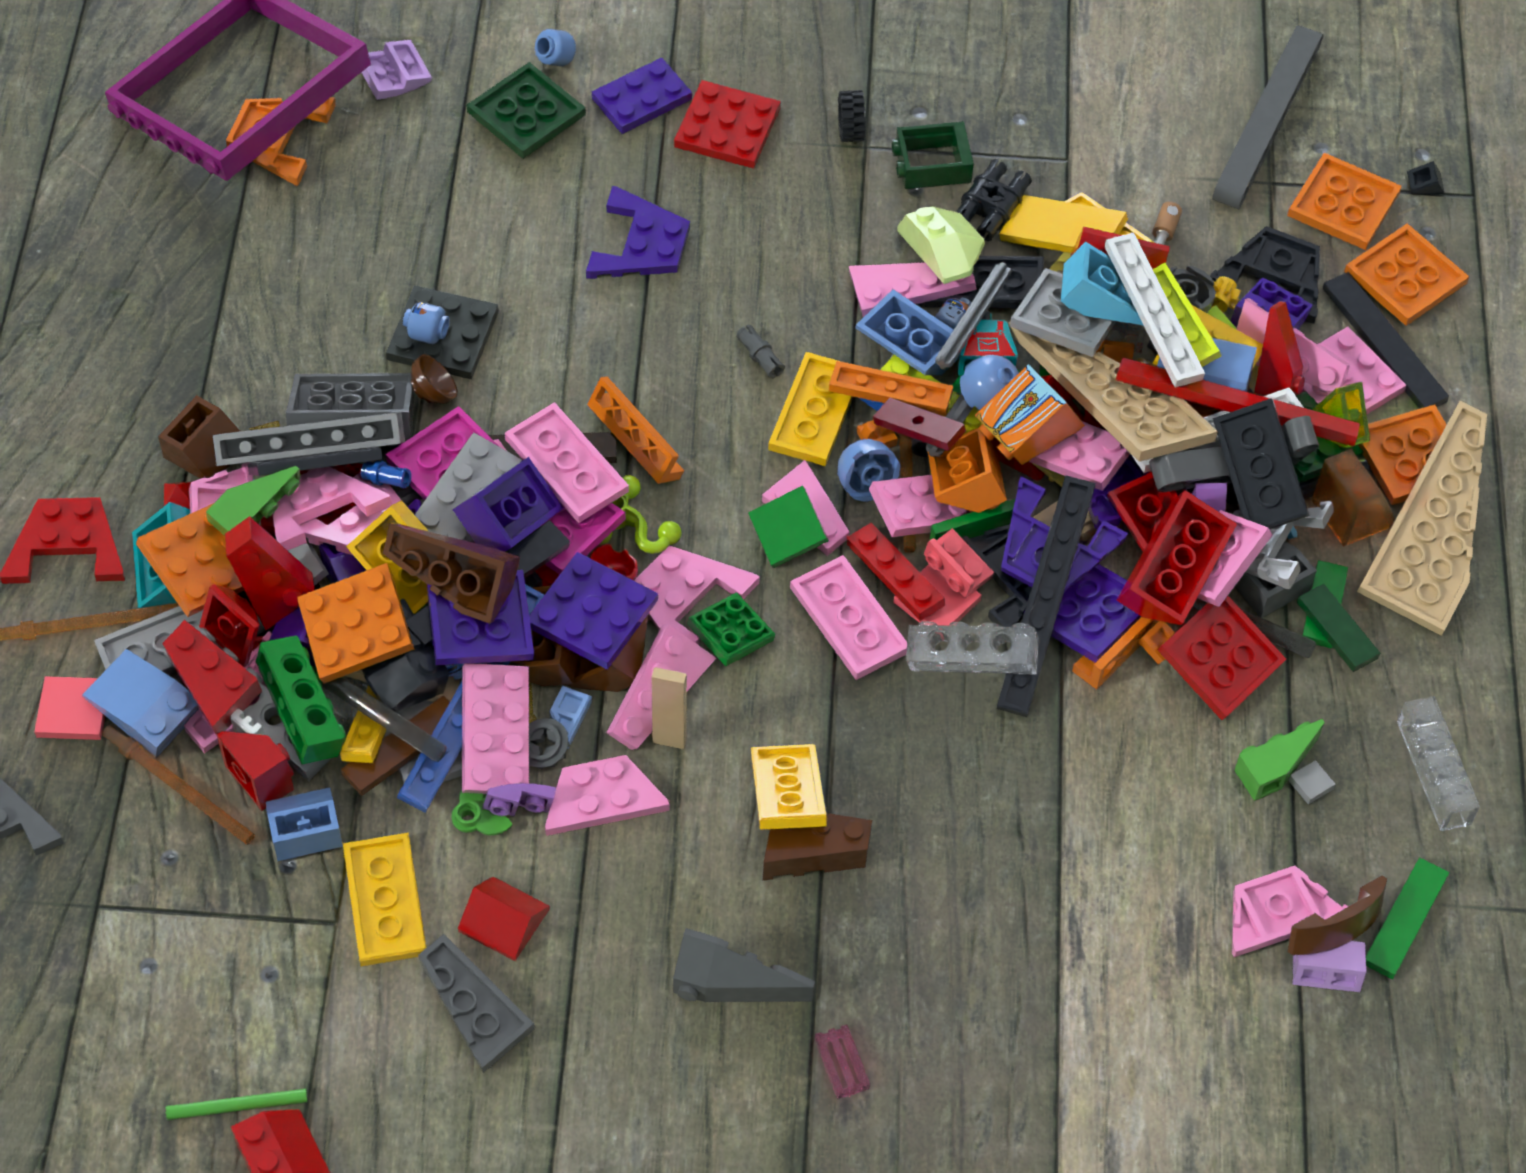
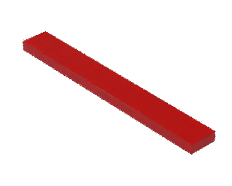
[1116,358,1360,446]

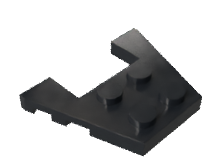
[1210,226,1320,324]
[961,525,1032,636]

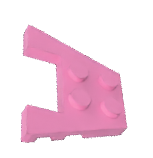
[273,467,392,550]
[299,472,401,556]
[634,545,760,645]

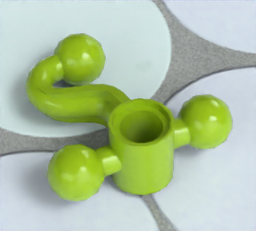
[599,475,682,554]

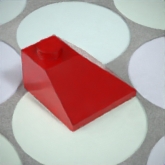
[199,584,260,667]

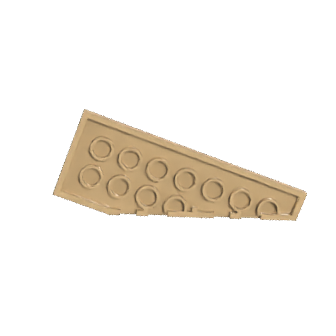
[1008,321,1218,462]
[1357,401,1487,635]

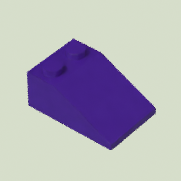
[452,456,563,552]

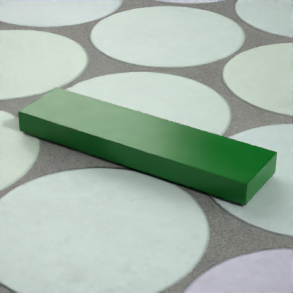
[1366,857,1450,980]

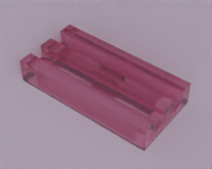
[815,1024,870,1099]

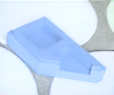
[550,685,592,749]

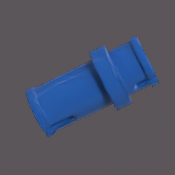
[361,460,411,488]

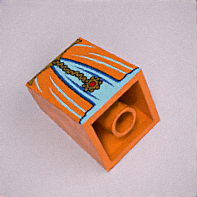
[975,364,1085,465]

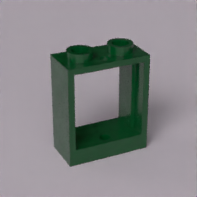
[891,121,974,189]

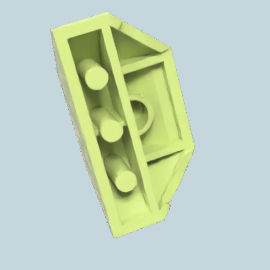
[897,206,985,284]

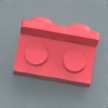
[924,528,994,598]

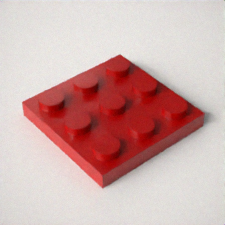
[674,80,781,169]
[1157,596,1286,720]

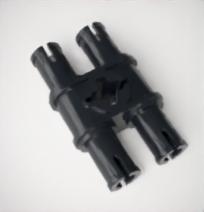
[956,159,1032,241]

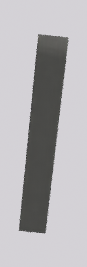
[1212,25,1324,209]

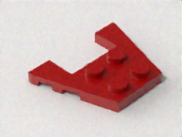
[0,497,125,584]

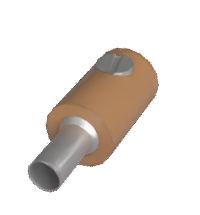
[1152,202,1182,245]

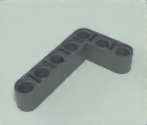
[1149,416,1319,493]

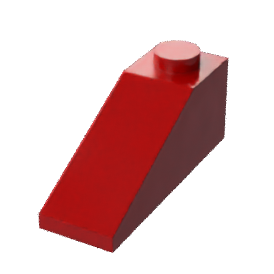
[1254,301,1305,396]

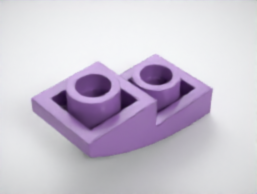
[482,783,556,816]

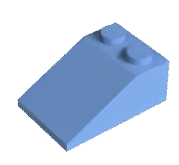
[82,649,199,758]

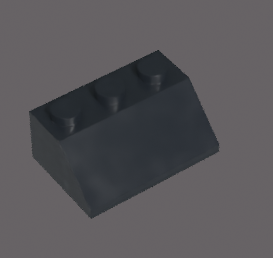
[361,598,450,715]

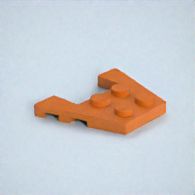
[226,97,336,186]

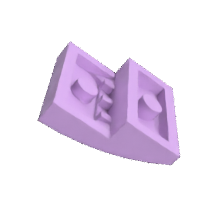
[362,40,432,100]

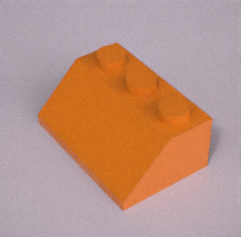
[928,428,1007,513]

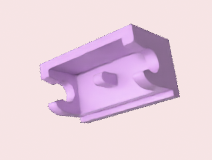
[1293,941,1366,992]

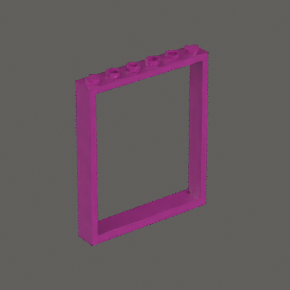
[105,0,371,181]

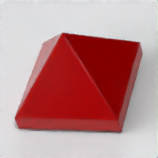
[164,481,193,509]

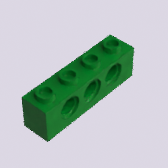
[255,635,345,765]

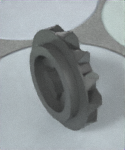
[529,718,570,770]

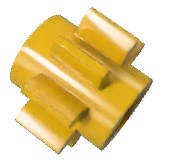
[1211,276,1241,312]

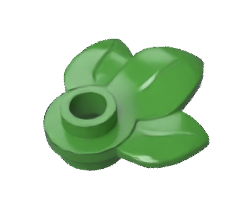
[451,789,512,836]

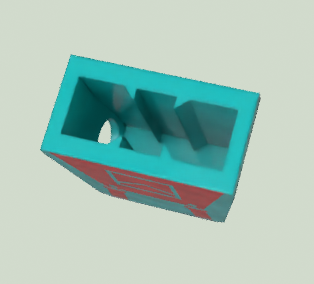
[958,311,1018,375]

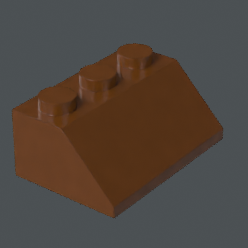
[509,585,578,687]
[568,615,648,692]

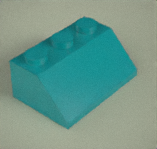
[132,502,190,611]

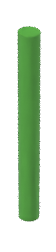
[166,1088,308,1120]

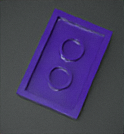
[592,57,692,134]

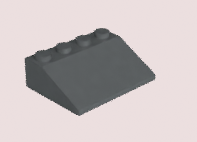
[286,373,414,448]

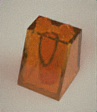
[1312,449,1395,547]

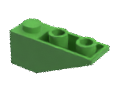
[206,466,301,536]
[1234,719,1325,801]

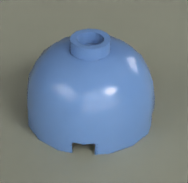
[960,355,1019,410]
[837,439,900,502]

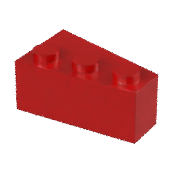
[225,516,314,630]
[162,620,262,736]

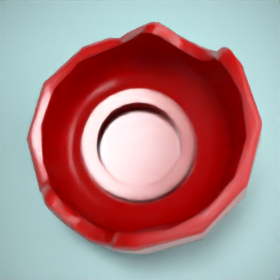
[590,544,638,581]

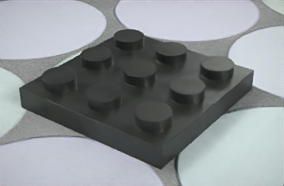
[386,285,499,380]

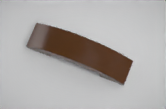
[1288,875,1387,955]

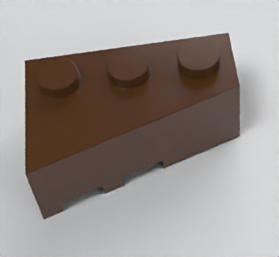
[763,813,872,881]

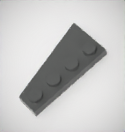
[418,934,535,1073]

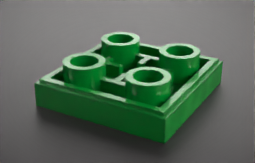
[748,485,829,568]
[687,592,776,667]

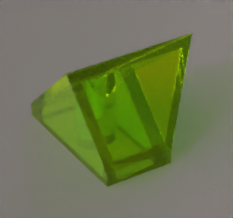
[1312,382,1370,448]

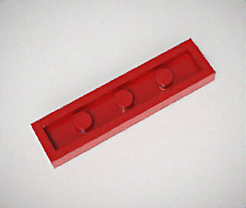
[846,523,945,621]

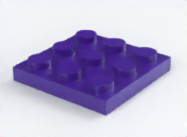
[529,552,658,670]
[1024,564,1141,663]
[427,570,534,665]

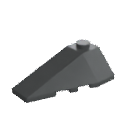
[673,928,815,1002]

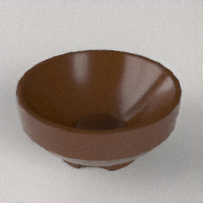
[410,354,458,404]

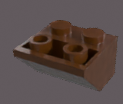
[158,395,240,479]

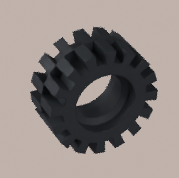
[838,90,866,142]

